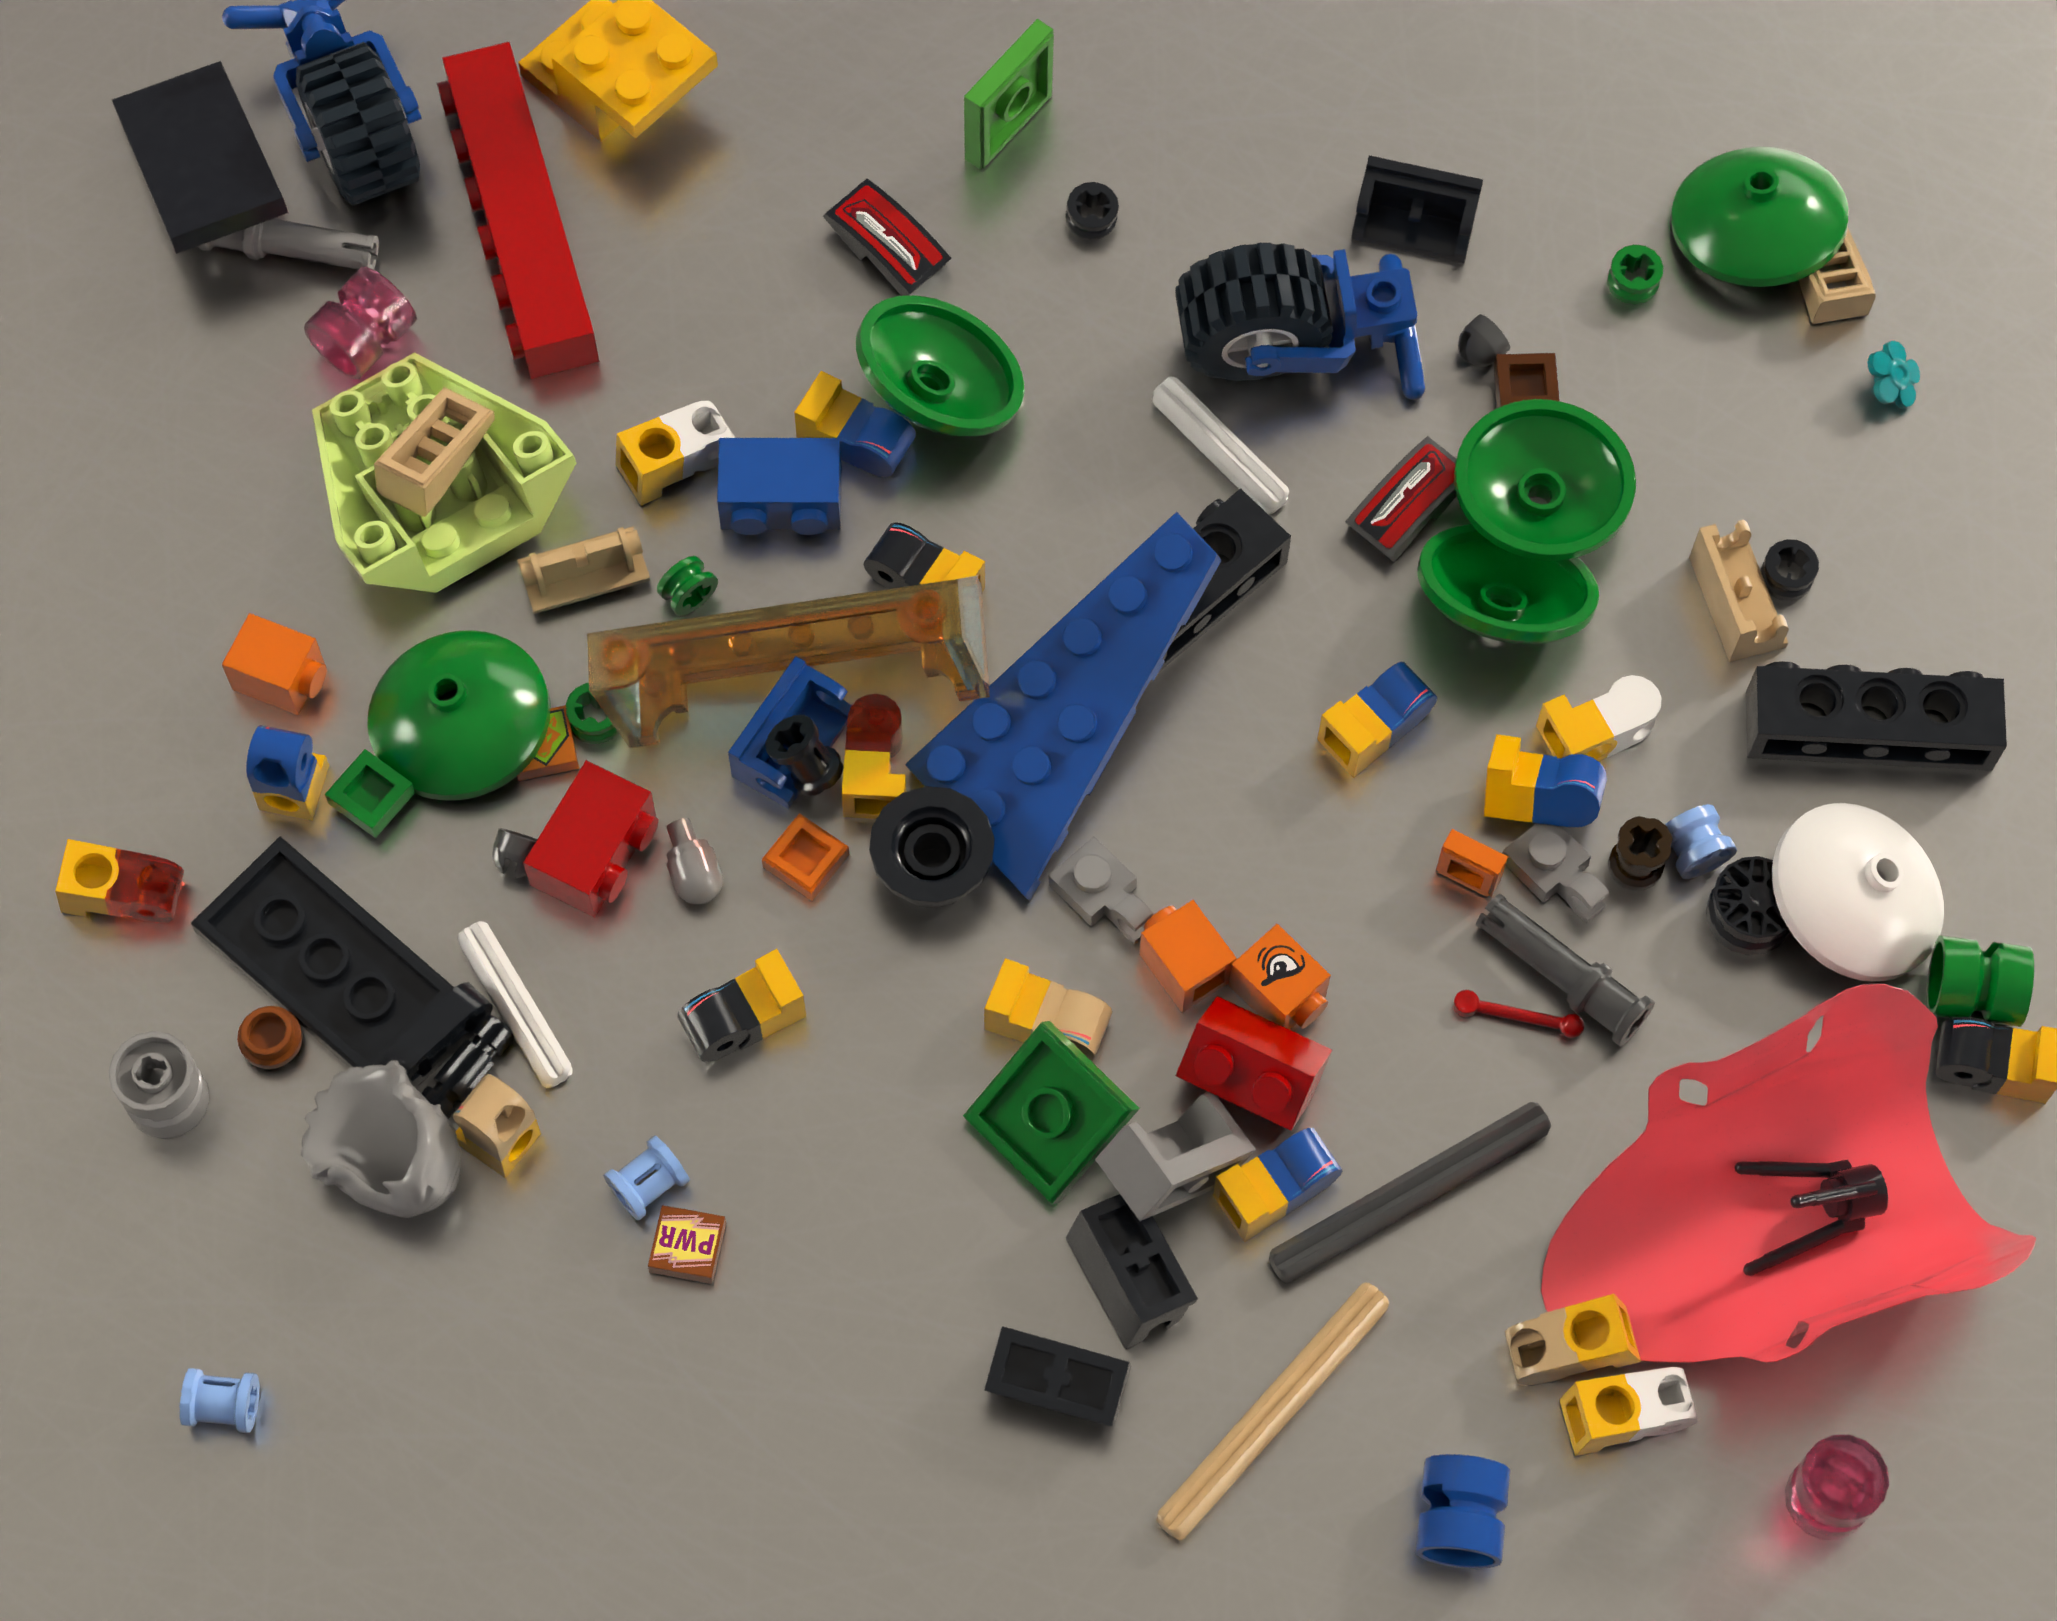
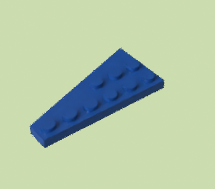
[905,512,1222,901]

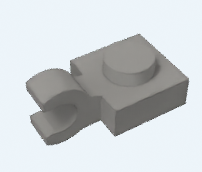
[1502,823,1609,923]
[1048,836,1153,944]

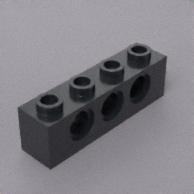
[1159,488,1291,672]
[1746,661,2007,771]

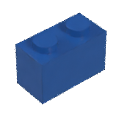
[717,438,842,535]

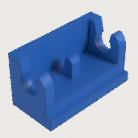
[728,656,855,809]

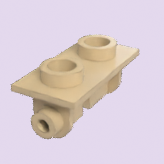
[517,526,650,614]

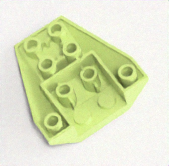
[312,352,576,593]

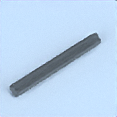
[1269,1102,1551,1283]

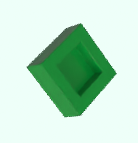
[325,749,415,838]

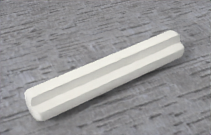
[1152,377,1289,515]
[458,921,572,1088]

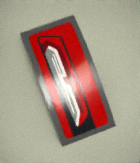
[1345,436,1456,562]

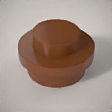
[237,1006,303,1069]

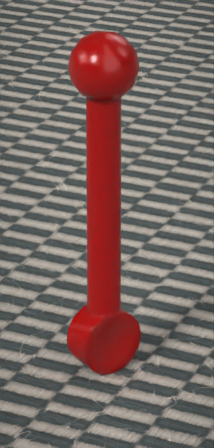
[1454,990,1585,1038]

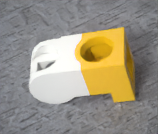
[615,401,735,506]
[1536,675,1662,762]
[1559,1367,1698,1456]

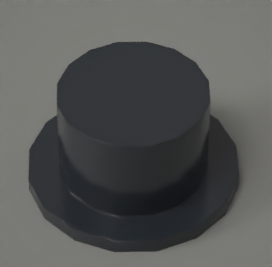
[869,786,995,908]

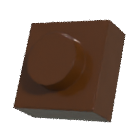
[1494,353,1560,408]

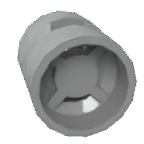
[108,1031,210,1139]

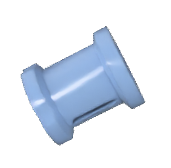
[603,1135,690,1220]
[180,1368,259,1433]

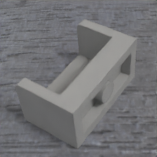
[1095,1092,1256,1221]

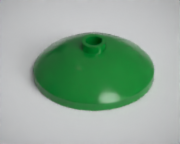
[1671,147,1849,287]
[856,295,1025,436]
[1454,399,1636,561]
[1417,524,1599,645]
[367,631,551,800]

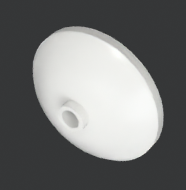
[1772,803,1944,982]

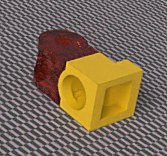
[842,693,906,819]
[55,839,184,923]

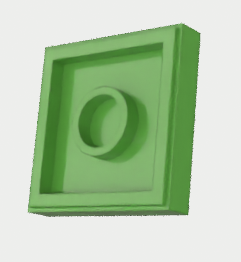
[964,18,1054,170]

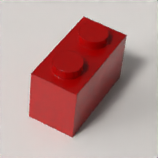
[523,760,659,918]
[1175,996,1332,1131]

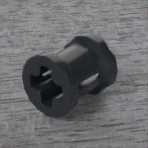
[765,715,844,796]

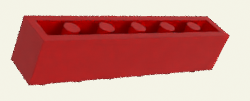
[437,41,599,379]

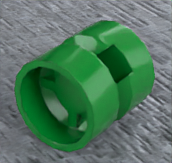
[1927,935,2034,1027]

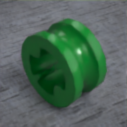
[1607,244,1664,305]
[657,556,718,616]
[566,682,623,744]

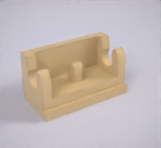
[1689,520,1789,662]

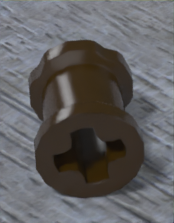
[1608,816,1673,891]

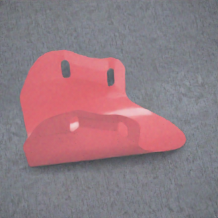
[1541,984,2036,1363]

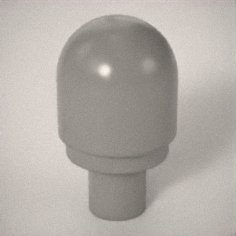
[666,818,723,904]

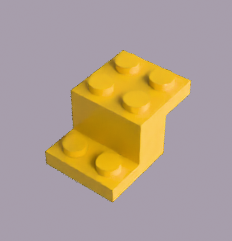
[518,0,718,142]

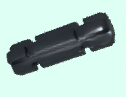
[421,1015,514,1119]

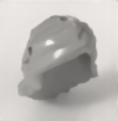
[301,1060,461,1218]

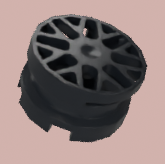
[1706,856,1790,955]

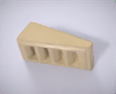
[1799,228,1876,324]
[374,387,495,517]

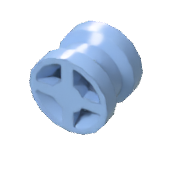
[1665,804,1737,879]

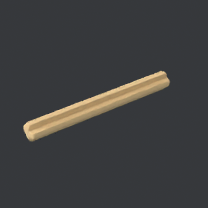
[1156,1282,1389,1540]

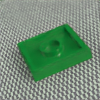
[963,1021,1140,1204]

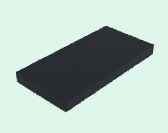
[112,61,288,254]
[191,836,454,1068]

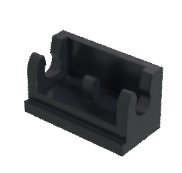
[1351,155,1483,264]
[1066,1194,1198,1349]
[984,1326,1132,1427]

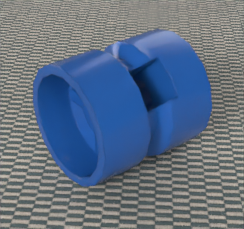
[1415,1454,1510,1569]

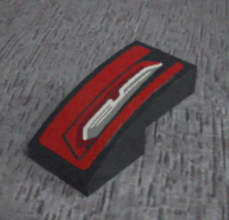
[823,178,952,296]

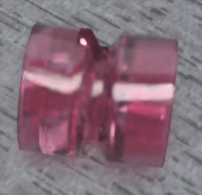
[303,267,417,380]
[1785,1435,1889,1540]

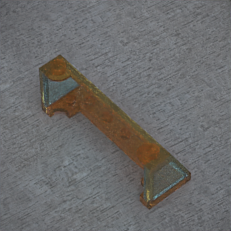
[587,575,990,748]

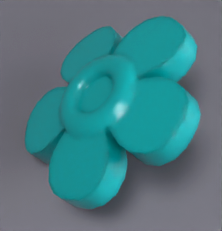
[1867,341,1920,409]

